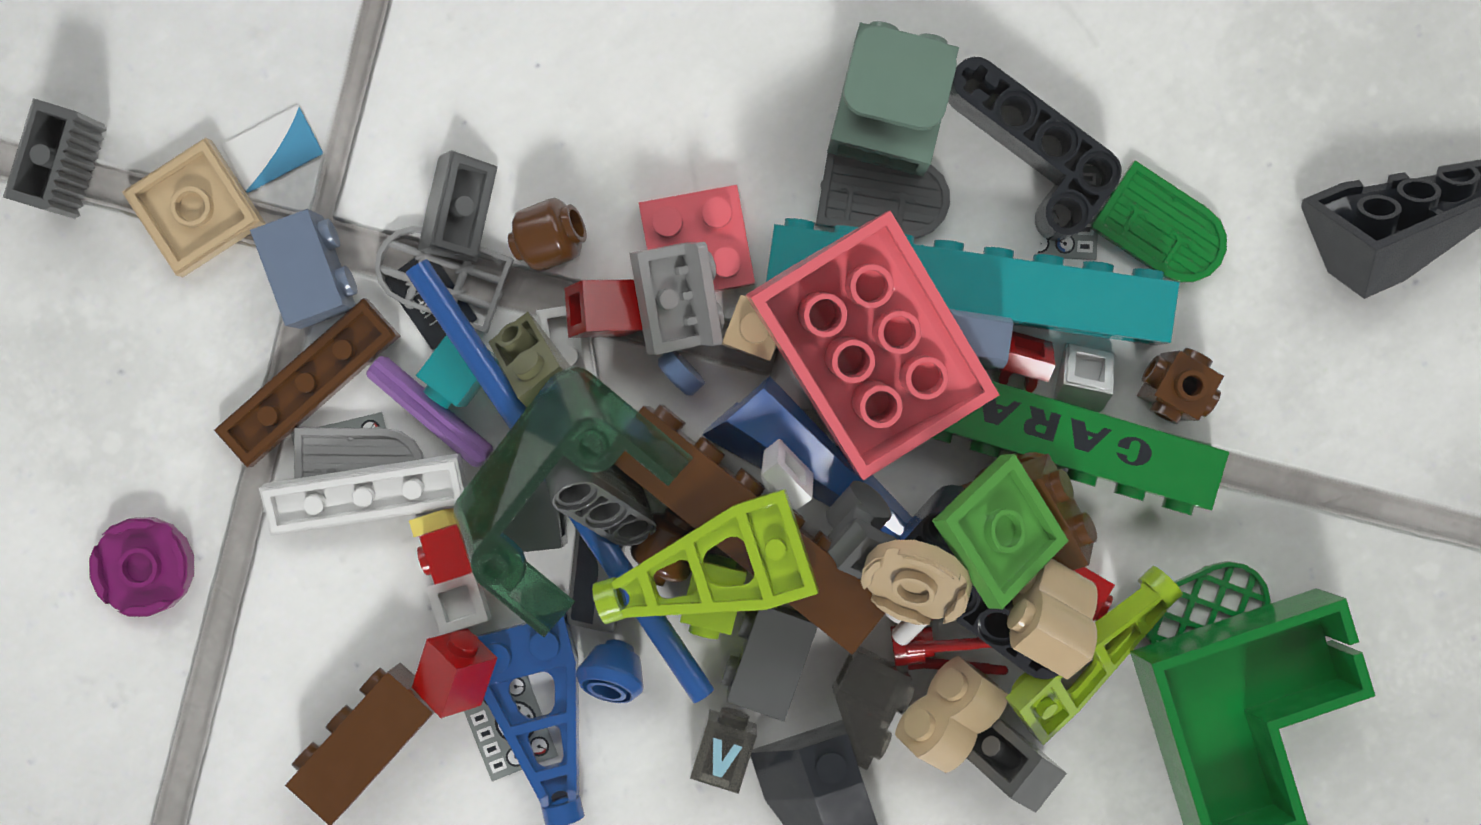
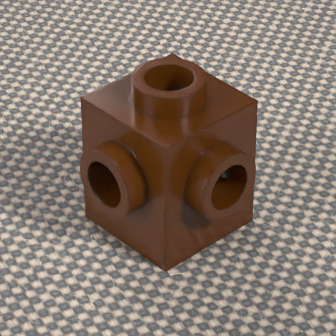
[1137,348,1224,424]

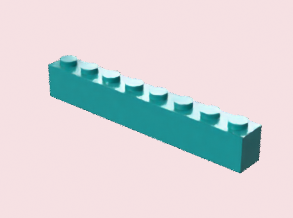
[766,218,1180,345]

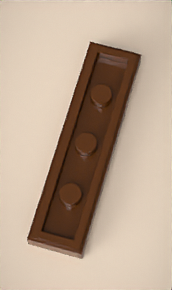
[214,298,401,468]

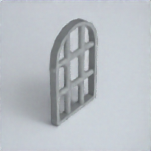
[375,226,514,333]

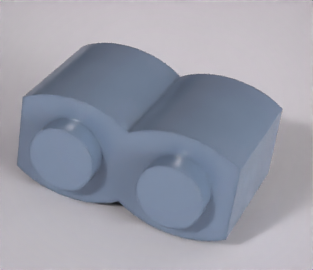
[949,309,1013,370]

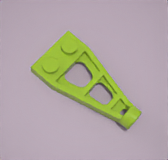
[592,488,819,624]
[1005,566,1183,745]

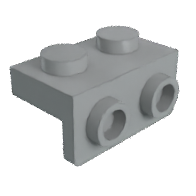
[629,242,724,355]

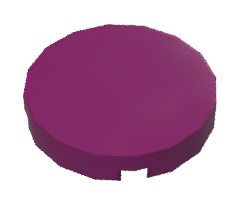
[89,517,194,617]

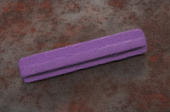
[366,356,494,467]

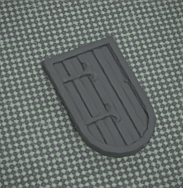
[816,153,950,239]

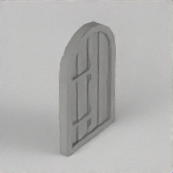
[294,427,424,479]

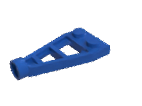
[476,612,585,825]

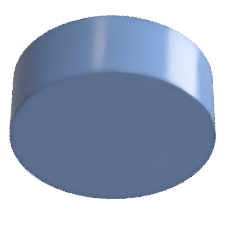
[658,350,705,396]

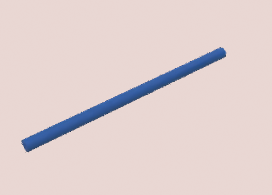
[406,259,714,703]

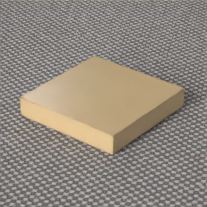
[122,137,266,277]

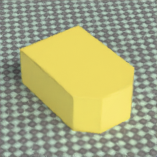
[409,508,462,537]

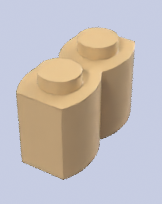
[1007,559,1098,680]
[895,656,1008,773]

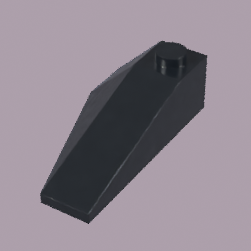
[1301,159,1481,299]
[749,719,878,825]

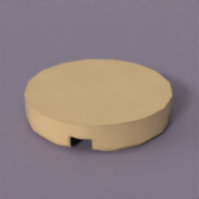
[861,540,972,625]

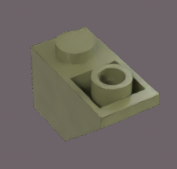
[488,312,593,433]

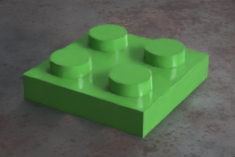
[932,454,1069,609]

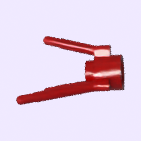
[890,619,1009,675]

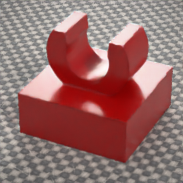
[999,331,1056,393]

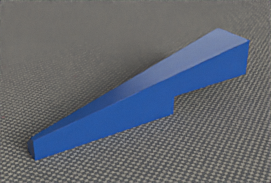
[702,376,912,540]

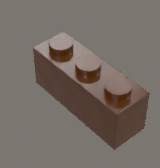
[285,662,435,825]

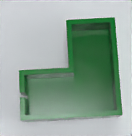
[1130,588,1376,825]

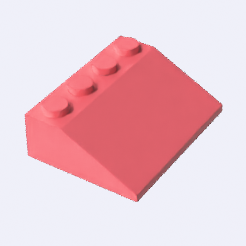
[745,210,999,480]

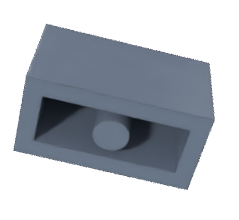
[250,209,358,329]

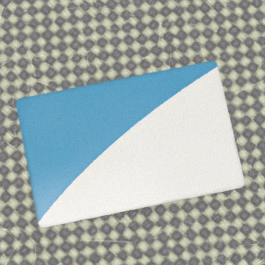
[222,105,323,193]

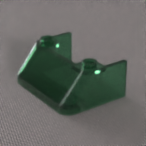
[454,367,693,637]

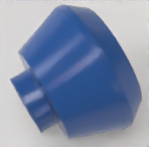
[576,639,644,703]

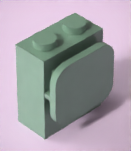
[827,21,959,177]

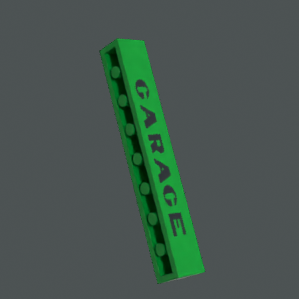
[932,381,1229,516]

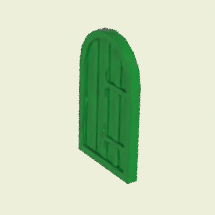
[1089,160,1227,283]

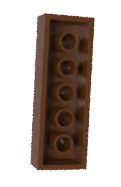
[604,404,886,655]

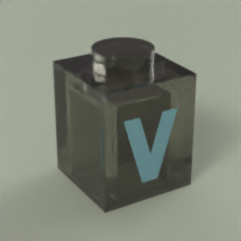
[690,707,757,794]

